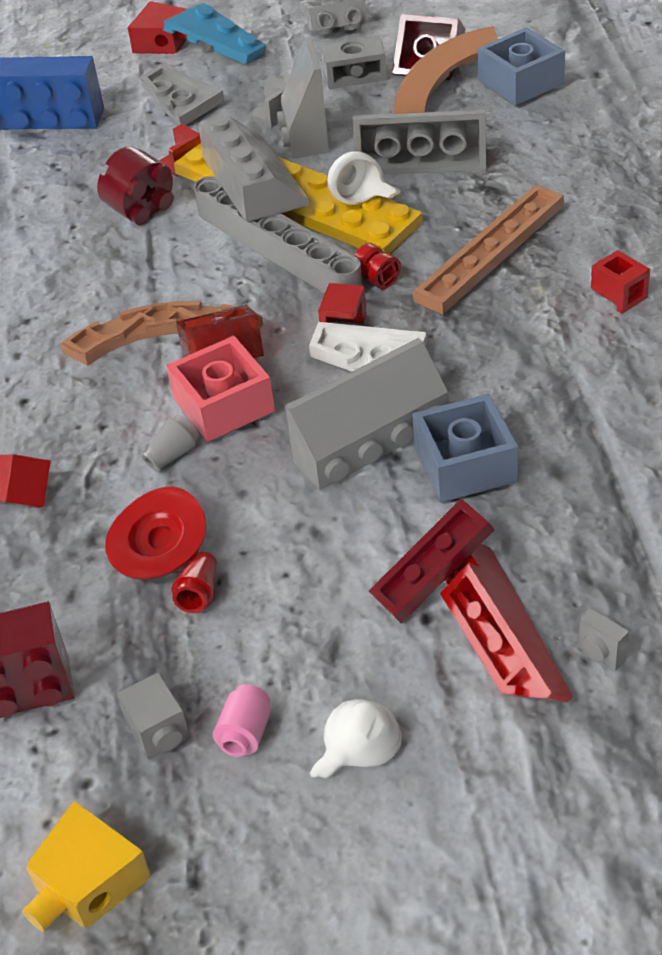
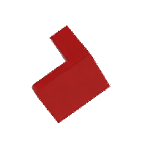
[159,124,201,177]
[318,283,367,323]
[0,454,51,507]

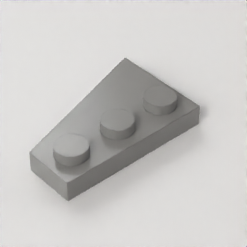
[141,64,224,125]

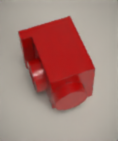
[591,250,650,314]

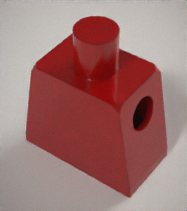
[127,1,188,54]

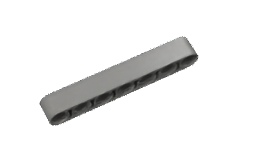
[194,176,362,293]

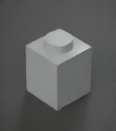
[116,672,190,760]

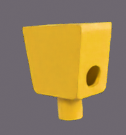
[22,801,151,932]

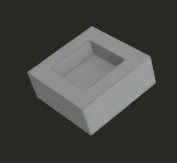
[578,608,629,671]

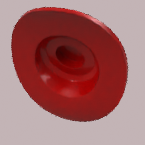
[105,486,207,580]

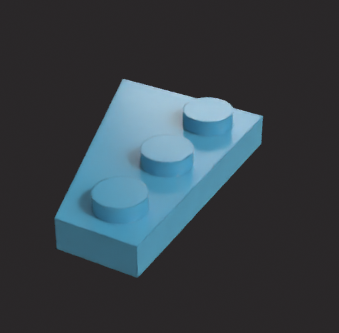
[163,2,266,65]

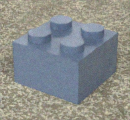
[478,27,565,106]
[412,394,518,502]

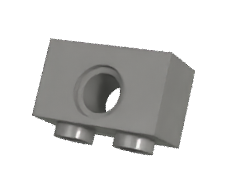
[321,36,387,89]

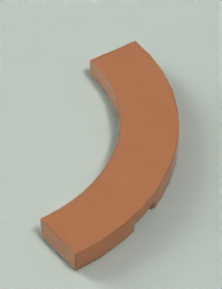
[394,26,497,114]
[60,301,263,366]

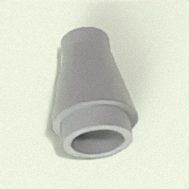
[142,415,199,472]

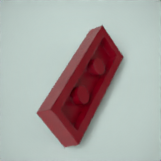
[369,498,495,623]

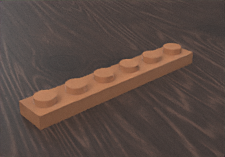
[413,185,564,315]

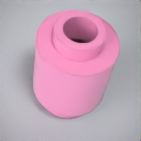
[213,684,271,757]

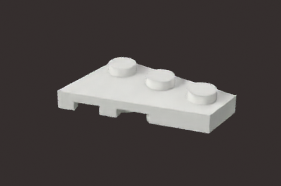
[309,322,427,372]

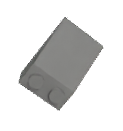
[277,37,329,159]

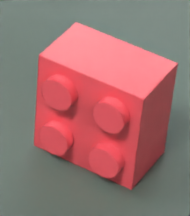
[166,336,275,442]

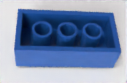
[0,56,104,130]

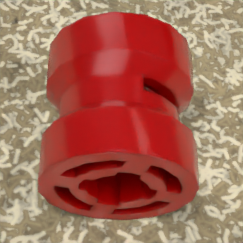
[354,243,401,289]

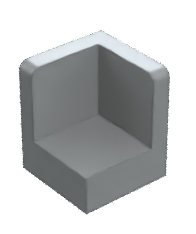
[250,76,287,128]

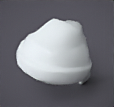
[327,151,401,205]
[310,699,402,778]

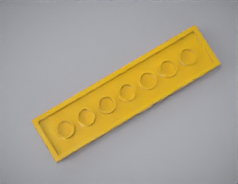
[174,144,423,254]

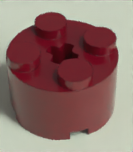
[97,146,174,225]

